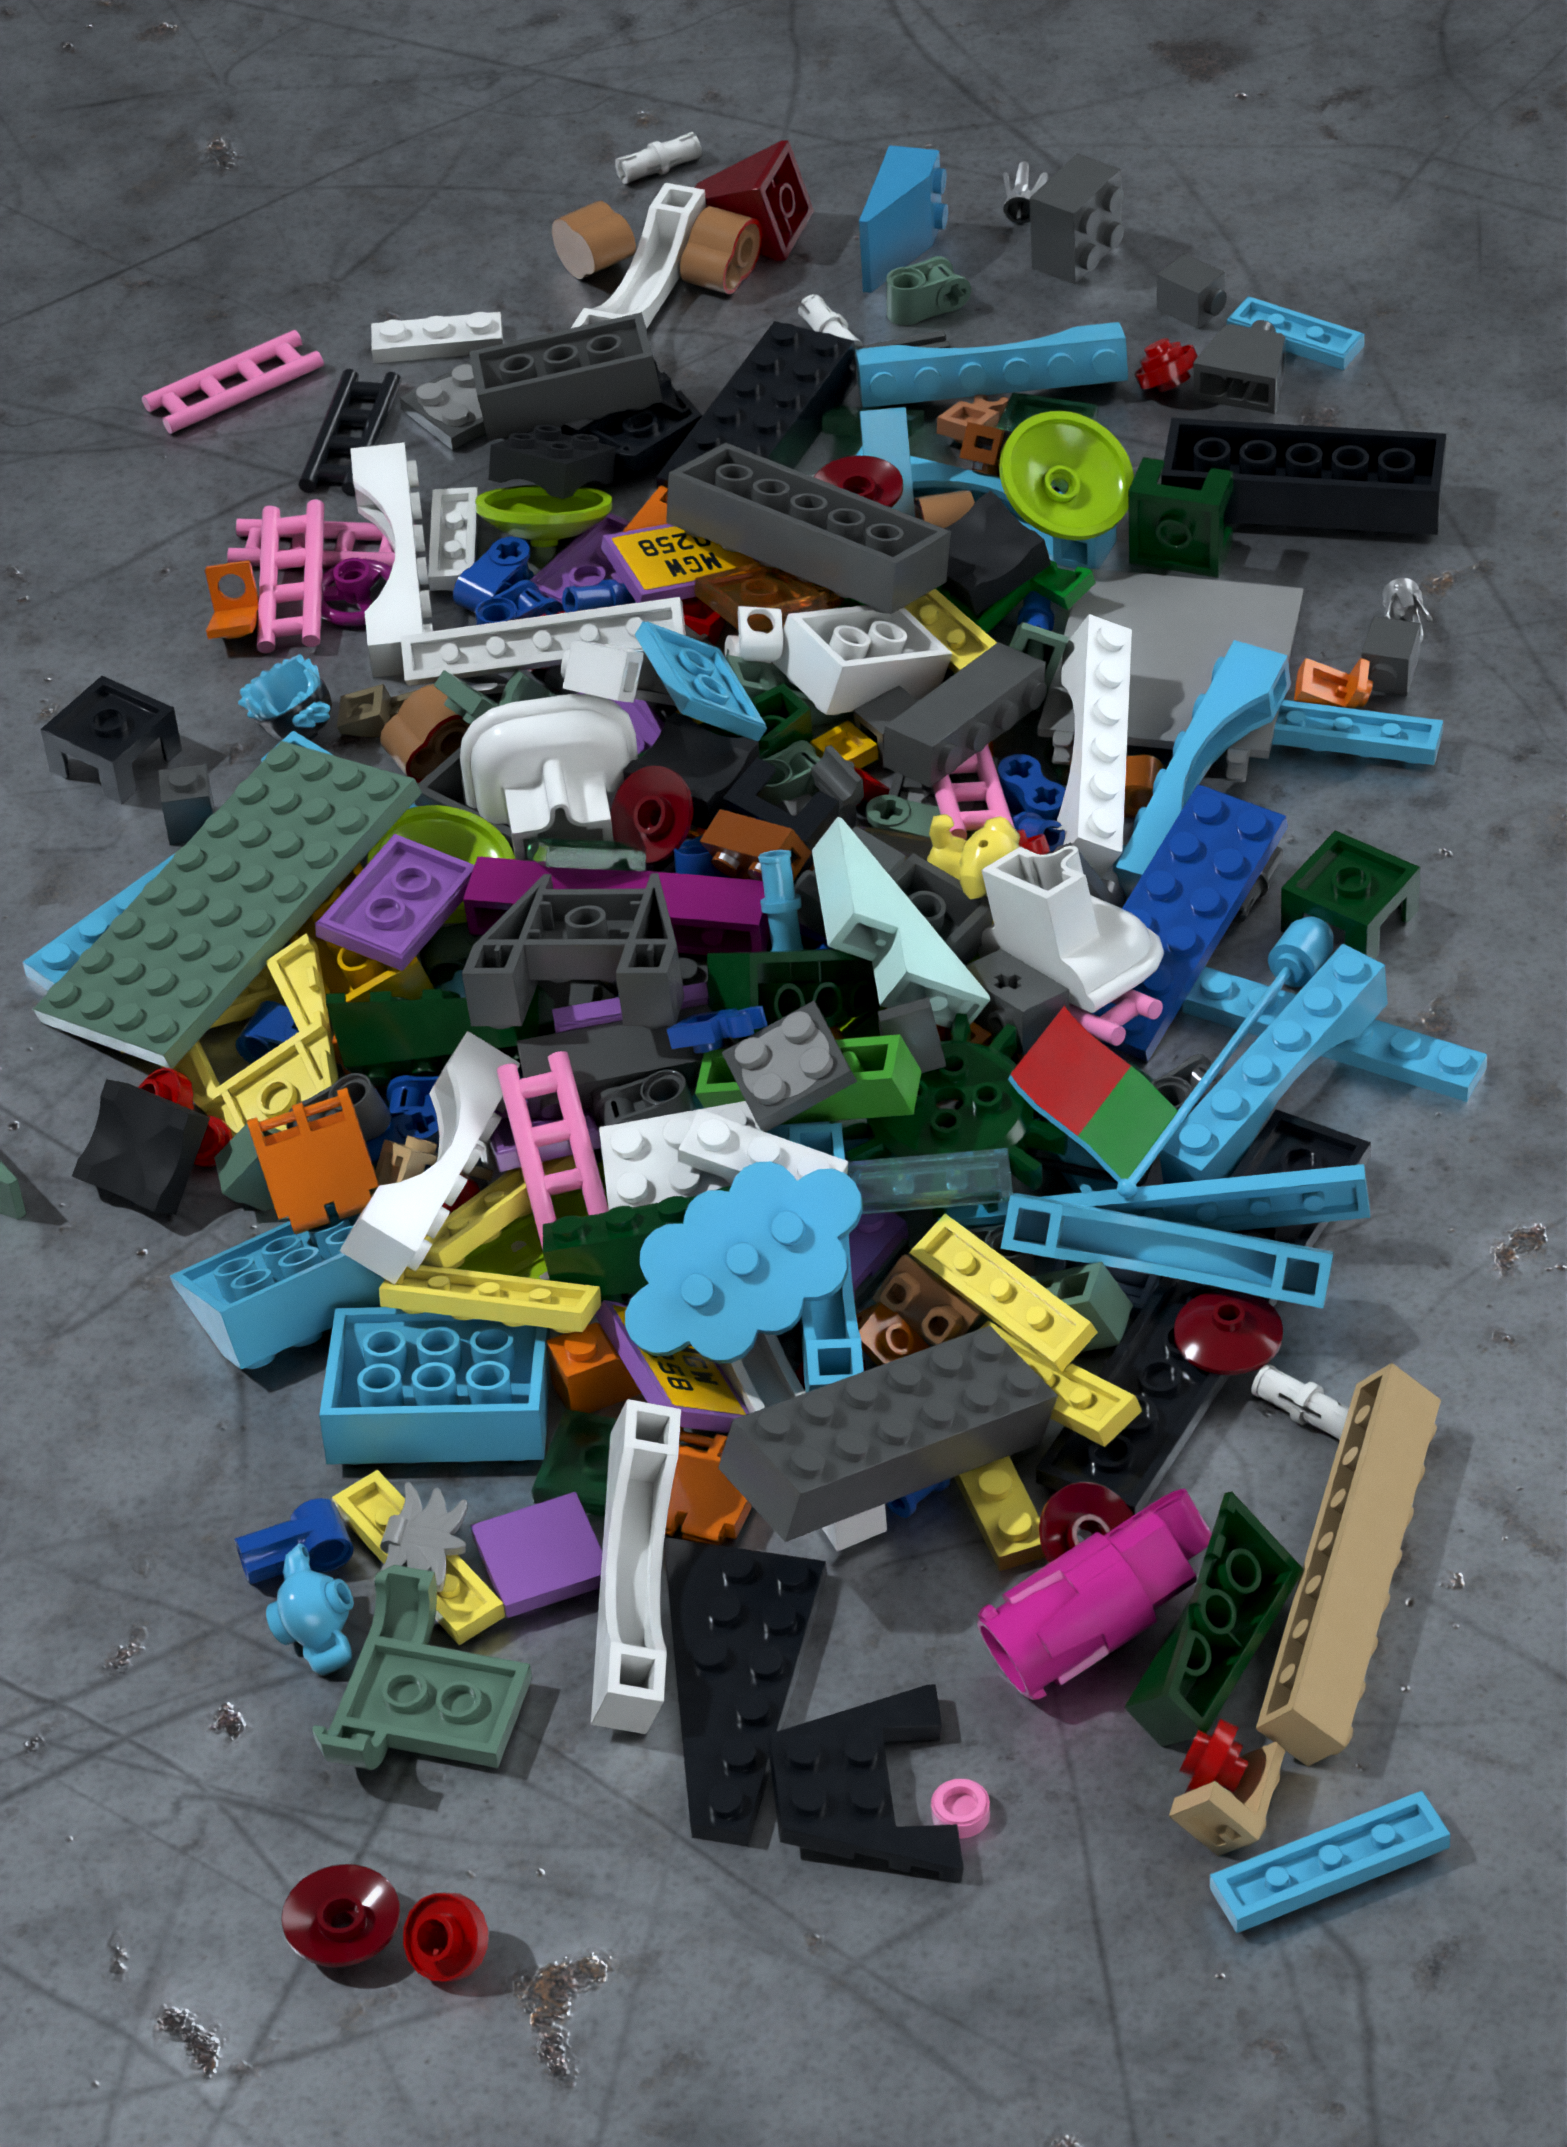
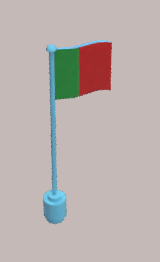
[1008,916,1334,1198]

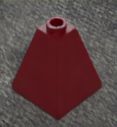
[694,140,814,261]

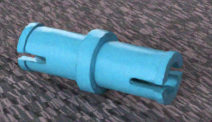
[758,850,804,951]

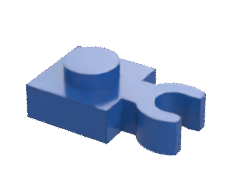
[666,1006,768,1053]

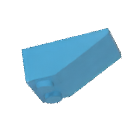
[859,145,948,293]

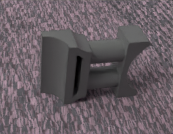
[811,745,866,831]

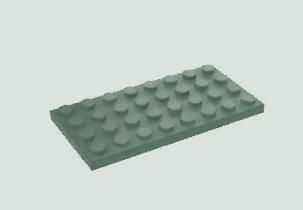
[33,741,422,1069]

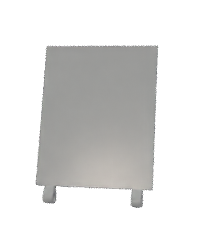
[1038,568,1304,782]

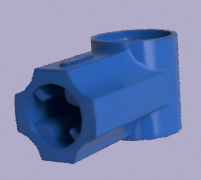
[234,1498,354,1585]

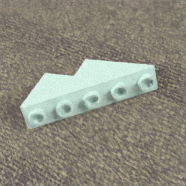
[812,817,990,1029]

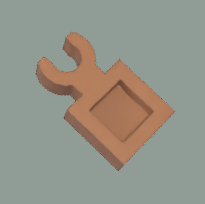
[937,395,1008,444]

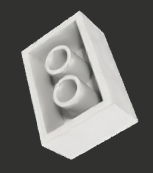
[773,605,953,715]
[599,1101,761,1210]

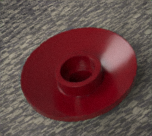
[814,455,903,508]
[610,765,693,865]
[1174,1289,1283,1375]
[1039,1482,1134,1563]
[281,1864,401,1967]

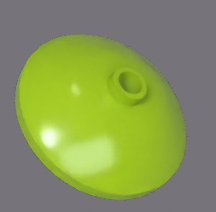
[999,411,1134,540]
[475,484,612,547]
[367,805,515,923]

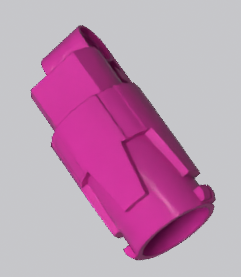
[977,1489,1212,1700]

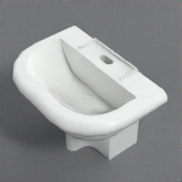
[460,694,638,863]
[978,846,1164,1013]

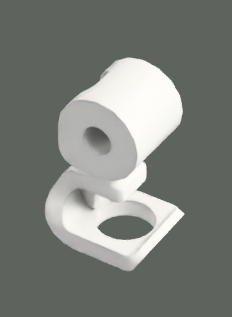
[723,606,783,663]

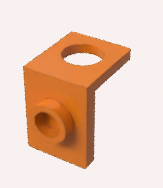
[205,560,259,639]
[856,1302,930,1366]

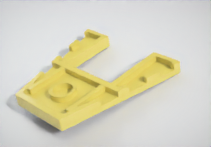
[160,933,339,1137]

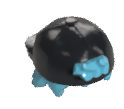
[238,654,332,741]

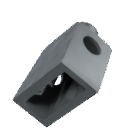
[1194,320,1286,414]

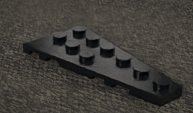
[664,1537,827,1847]

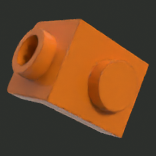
[1294,658,1373,709]

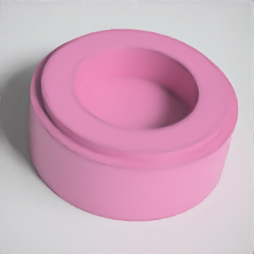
[931,1779,990,1839]

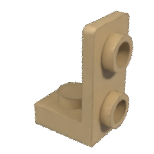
[371,1136,494,1196]
[1169,1742,1285,1856]

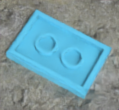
[635,621,767,742]

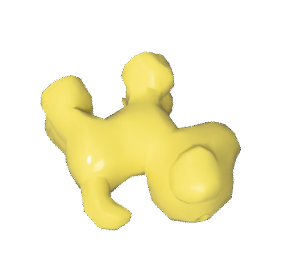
[927,814,1020,925]

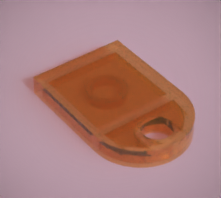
[695,562,845,631]

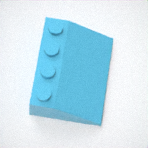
[170,1203,385,1370]
[319,1307,550,1465]

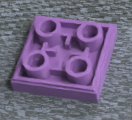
[471,1491,602,1618]

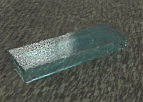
[848,1148,1013,1214]

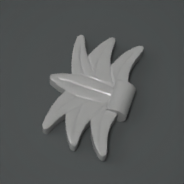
[374,1482,468,1592]

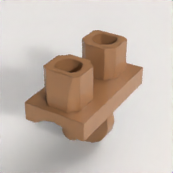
[872,1254,982,1346]

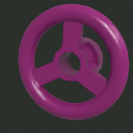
[321,558,392,626]

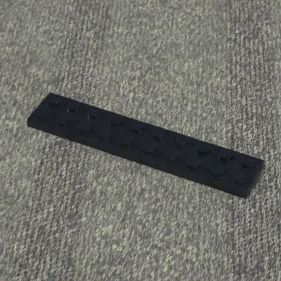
[1036,1109,1371,1515]

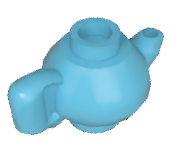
[266,1543,354,1676]

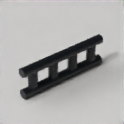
[298,369,402,496]

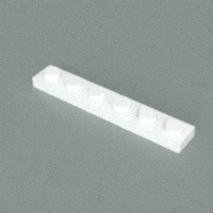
[401,597,686,686]

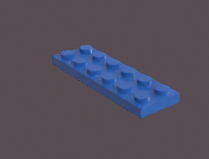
[1087,784,1288,1062]

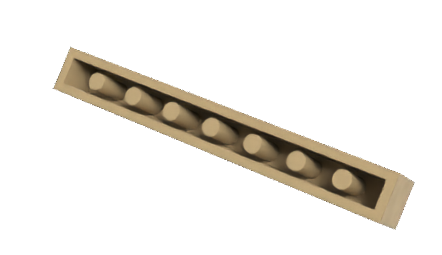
[1256,1363,1441,1766]

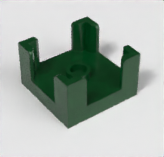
[1128,457,1233,578]
[1280,830,1421,959]

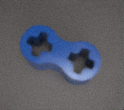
[998,754,1066,821]

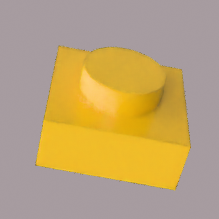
[810,720,878,768]

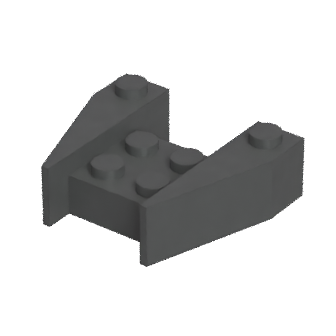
[462,873,684,1029]

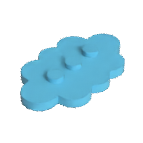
[625,1162,863,1364]

